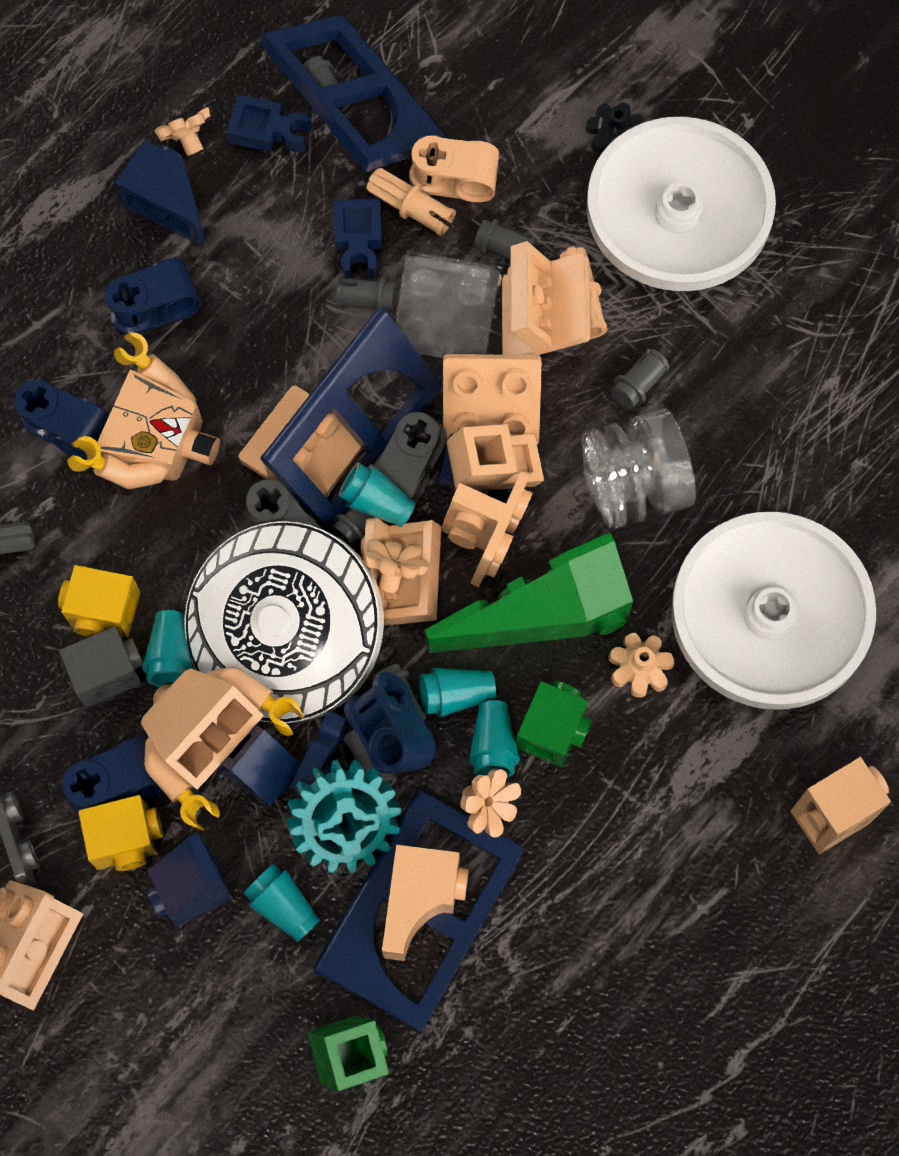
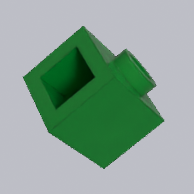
[516,681,592,767]
[307,1015,389,1091]

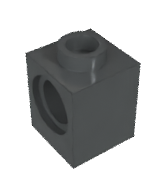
[59,626,143,708]

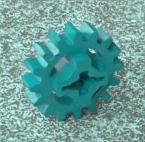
[286,760,401,873]

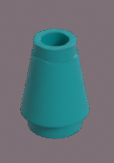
[339,462,416,527]
[142,610,193,687]
[419,668,496,718]
[469,700,520,778]
[243,864,320,942]

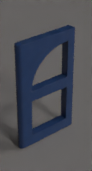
[259,15,448,172]
[260,308,443,531]
[313,790,525,1034]

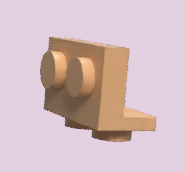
[361,517,442,626]

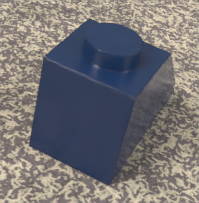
[115,140,205,246]
[216,725,300,806]
[146,833,233,926]

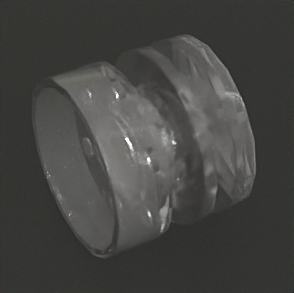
[581,408,696,530]

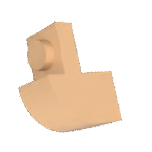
[446,424,544,495]

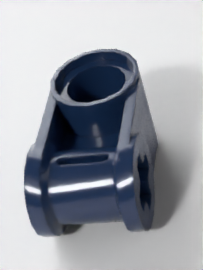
[105,258,202,335]
[14,379,109,460]
[344,672,436,774]
[62,737,163,814]

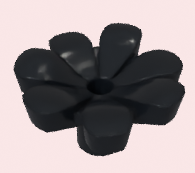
[585,103,644,153]

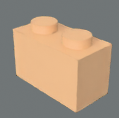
[790,757,891,855]

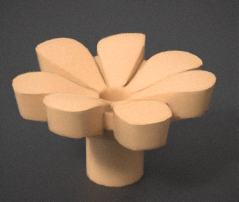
[154,107,211,156]
[364,539,429,593]
[608,633,674,697]
[460,769,521,838]

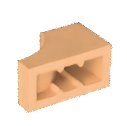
[382,845,469,961]

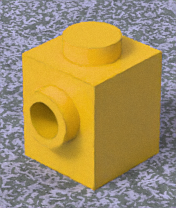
[58,565,141,638]
[78,795,163,871]

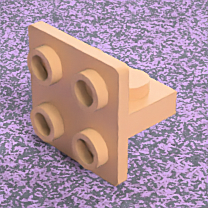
[502,241,590,355]
[443,354,542,445]
[239,386,362,497]
[441,470,533,587]
[0,880,83,1011]

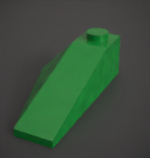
[424,532,633,653]

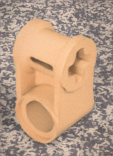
[409,136,499,202]

